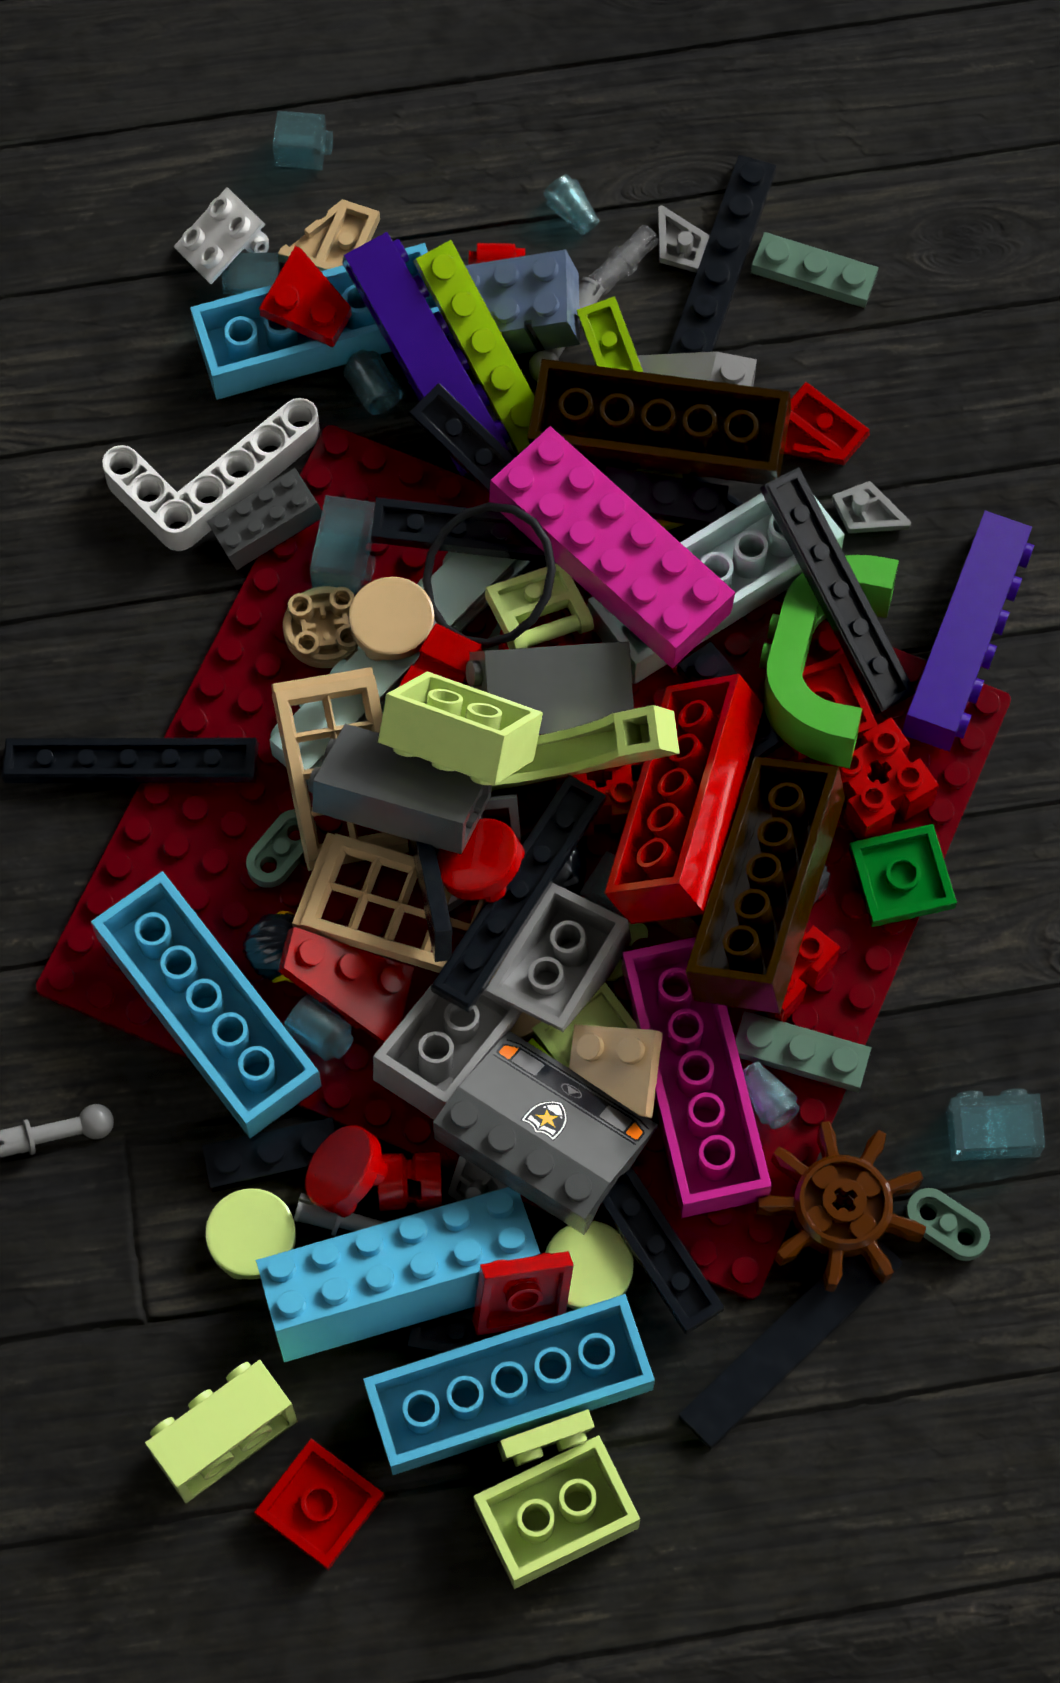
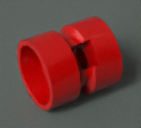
[378,1151,443,1212]

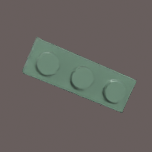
[751,232,879,308]
[735,1011,872,1093]

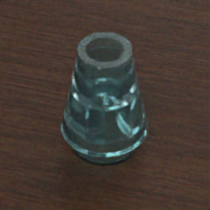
[543,174,600,235]
[743,1062,800,1129]

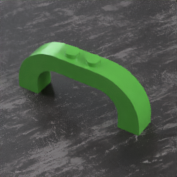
[759,555,899,769]

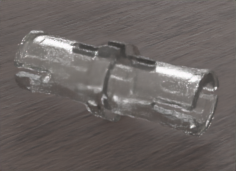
[588,225,659,296]

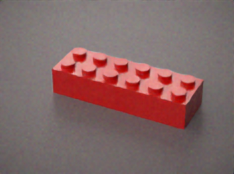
[604,674,764,924]

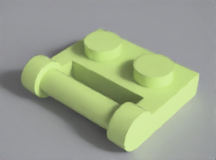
[485,563,594,649]

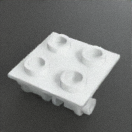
[174,187,269,284]

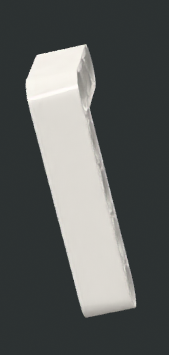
[102,398,320,551]

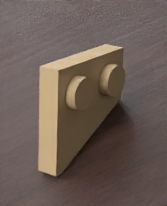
[278,199,380,271]

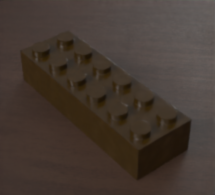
[527,359,791,485]
[685,757,845,1014]

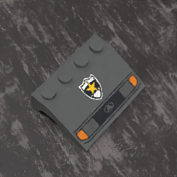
[433,1031,658,1235]

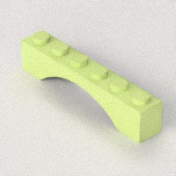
[491,705,680,792]

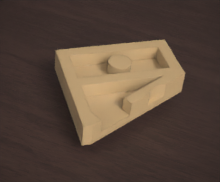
[569,1024,663,1118]

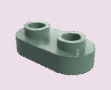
[246,809,318,888]
[905,1188,990,1261]

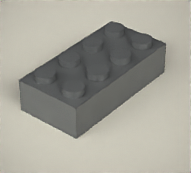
[207,468,325,570]

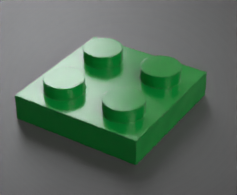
[848,824,957,928]

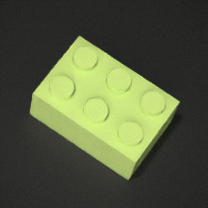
[378,671,543,785]
[145,1359,298,1503]
[474,1435,640,1589]

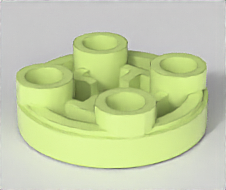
[206,1188,296,1279]
[545,1221,634,1310]

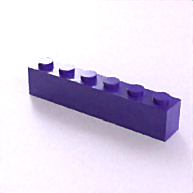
[342,232,510,477]
[902,511,1035,752]

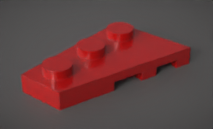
[278,927,414,1047]

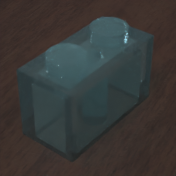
[310,495,378,594]
[946,1089,1045,1161]

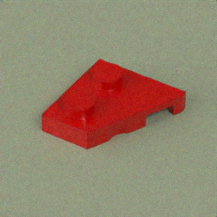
[259,246,352,347]
[784,382,870,465]

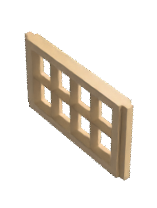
[271,667,409,871]
[292,832,486,973]

